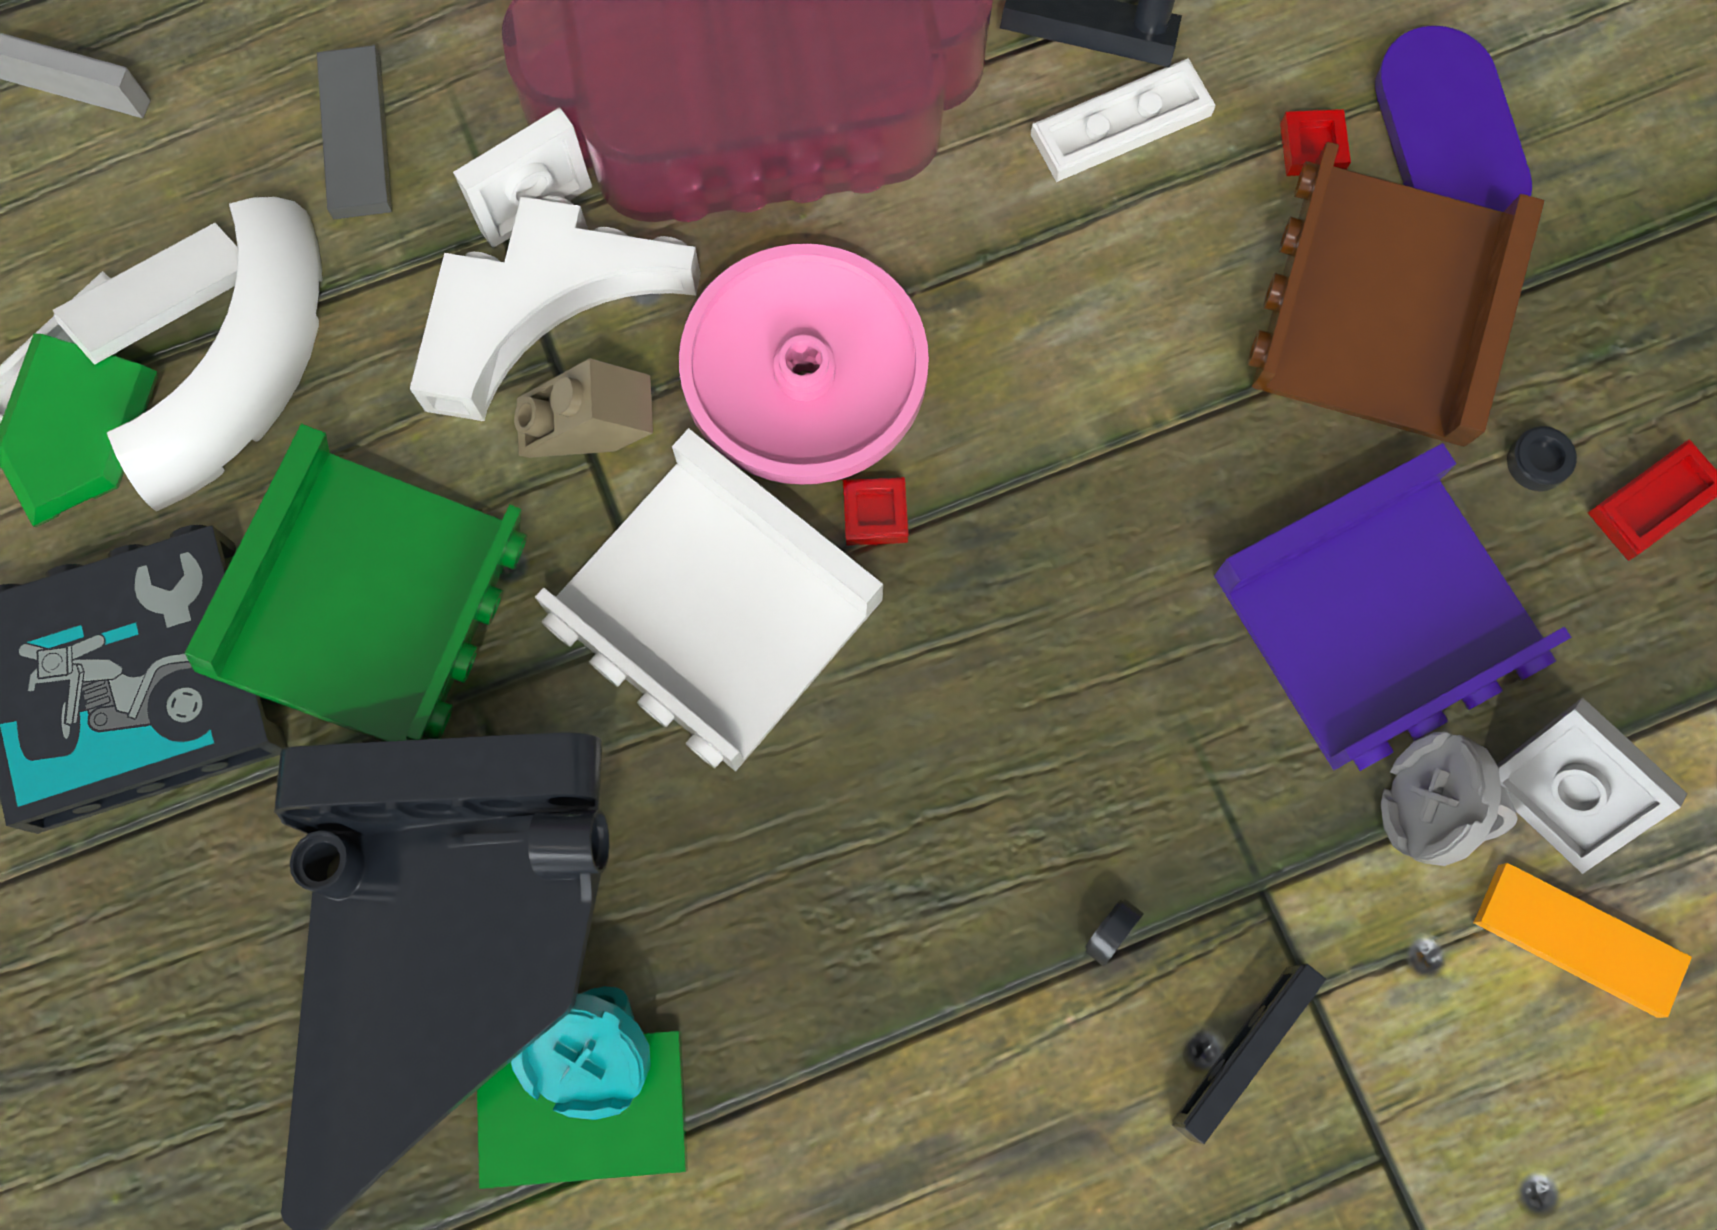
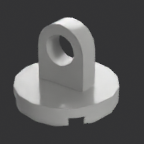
[1381,732,1518,866]

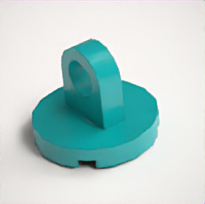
[511,986,651,1120]

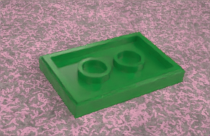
[477,1031,688,1189]

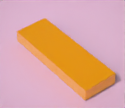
[1473,863,1692,1018]

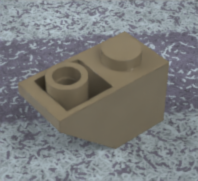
[514,358,653,458]

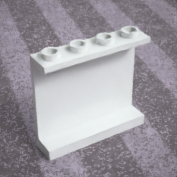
[535,428,883,772]

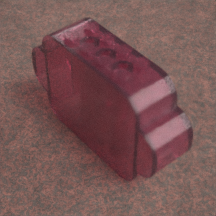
[502,0,993,222]

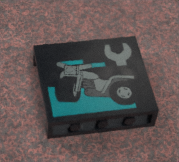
[0,525,288,834]

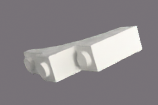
[410,196,701,421]

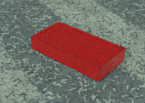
[1588,439,1717,561]

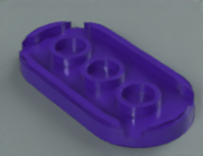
[1375,26,1532,212]

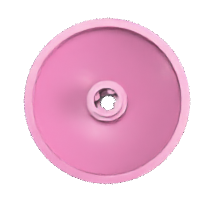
[679,244,929,485]

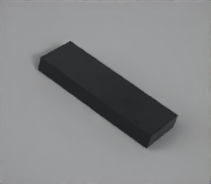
[1172,964,1327,1145]

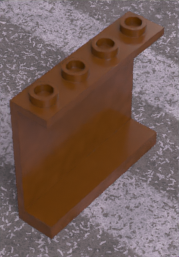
[1247,142,1545,447]

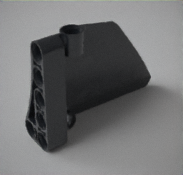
[274,732,610,1230]

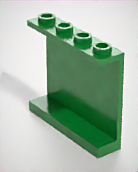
[185,423,528,742]

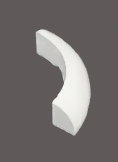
[107,197,322,512]

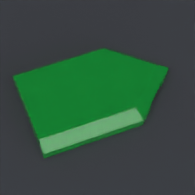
[0,333,159,528]

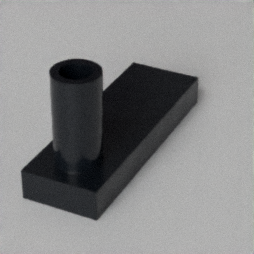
[1000,0,1182,67]

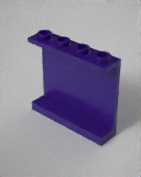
[1214,443,1572,771]

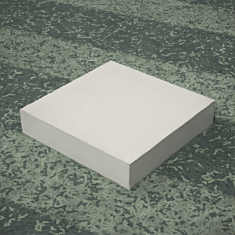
[453,107,592,248]

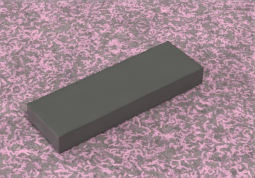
[317,45,392,219]

